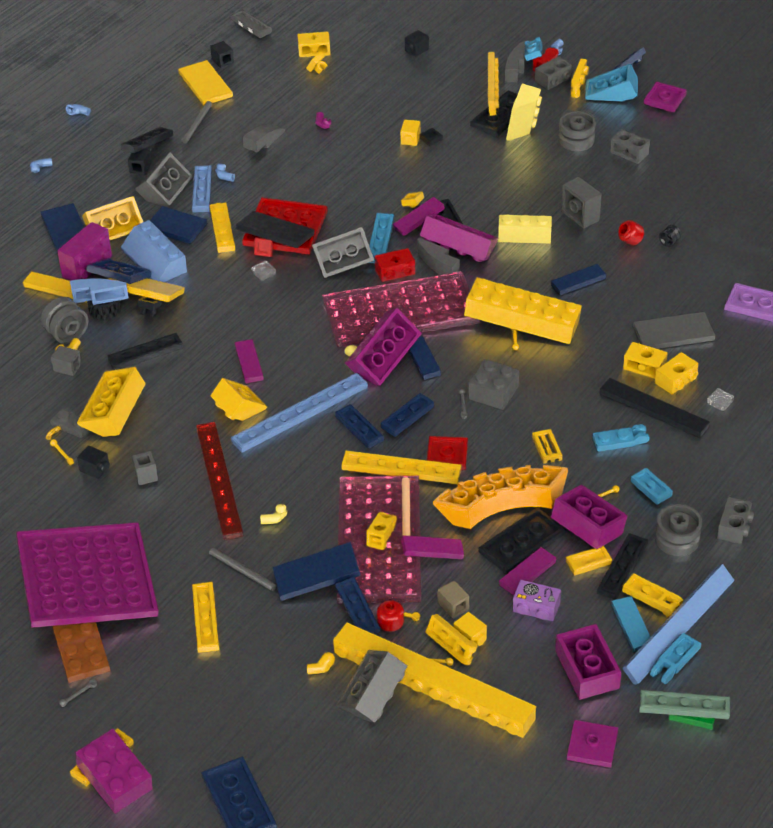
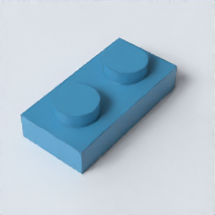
[631,468,673,505]

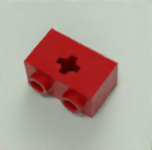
[375,248,415,282]

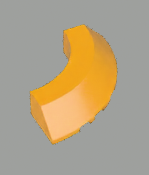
[433,465,568,529]

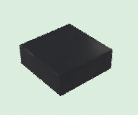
[420,128,443,146]

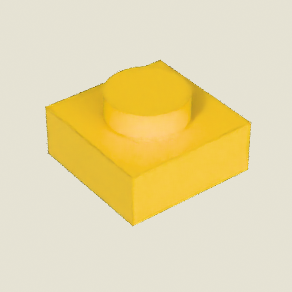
[401,191,425,208]

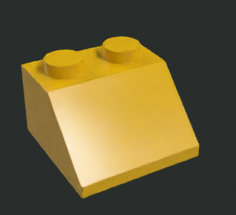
[210,378,267,421]

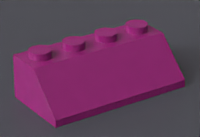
[420,213,499,262]
[345,308,422,386]

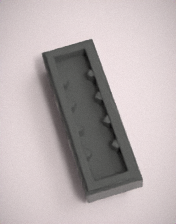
[231,9,272,38]

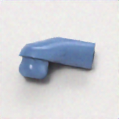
[30,158,53,173]
[215,163,235,182]

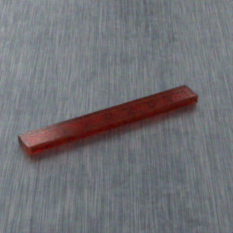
[196,422,243,540]

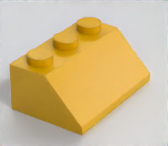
[82,196,143,241]

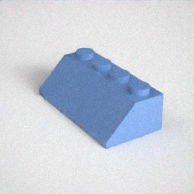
[121,220,187,282]

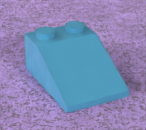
[585,63,638,101]

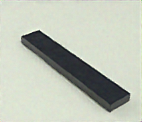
[600,378,710,437]

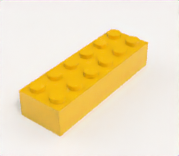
[464,277,582,344]

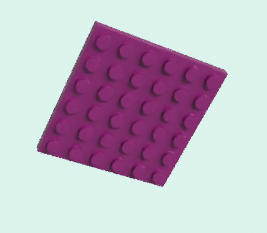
[16,523,158,628]

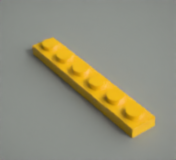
[488,52,499,116]
[342,451,461,484]

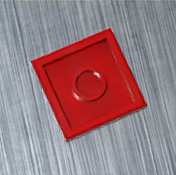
[427,436,468,470]

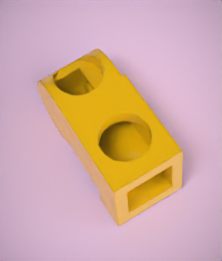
[367,512,397,550]

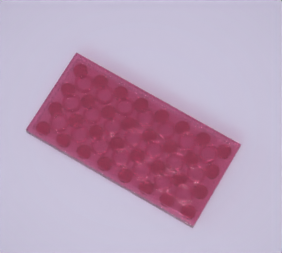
[322,271,480,347]
[337,476,421,604]

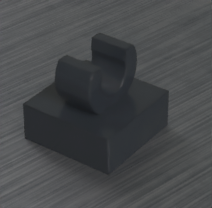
[137,297,162,317]

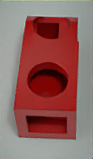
[533,48,559,72]

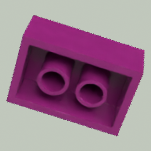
[57,222,112,281]
[551,484,628,549]
[555,624,621,700]
[75,729,152,814]

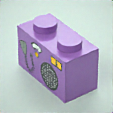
[513,580,561,621]

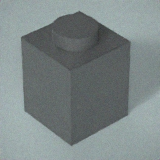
[51,346,82,376]
[132,451,158,485]

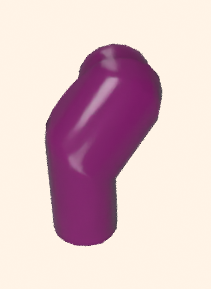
[315,112,332,129]

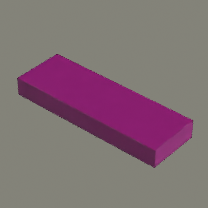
[393,197,445,236]
[234,339,264,384]
[401,535,465,559]
[499,547,556,596]

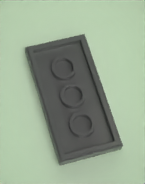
[633,311,715,349]

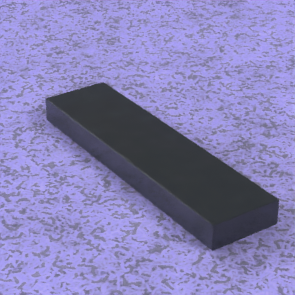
[121,127,173,153]
[107,333,183,370]
[597,533,648,600]

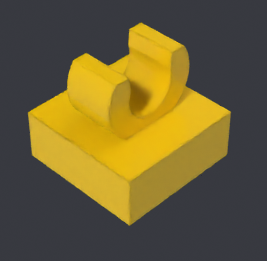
[306,52,328,74]

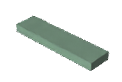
[640,690,730,719]

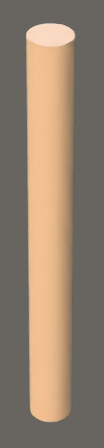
[402,477,410,536]

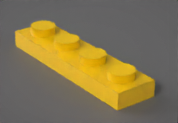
[209,202,235,253]

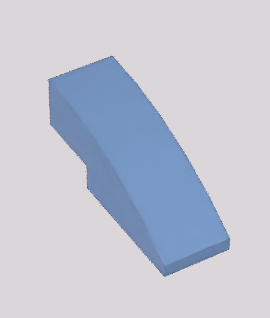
[70,279,129,305]

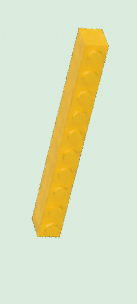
[333,622,536,738]

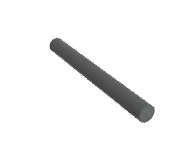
[182,101,212,144]
[209,547,277,591]

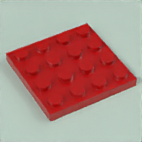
[242,197,328,254]

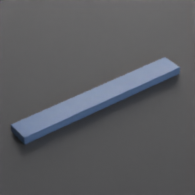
[231,373,368,453]
[622,564,735,685]

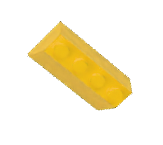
[77,367,146,437]

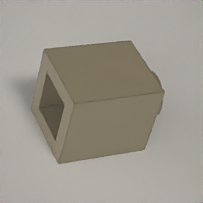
[437,581,469,619]

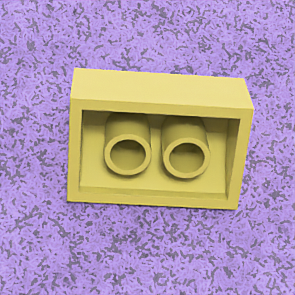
[506,84,542,141]
[498,214,552,244]

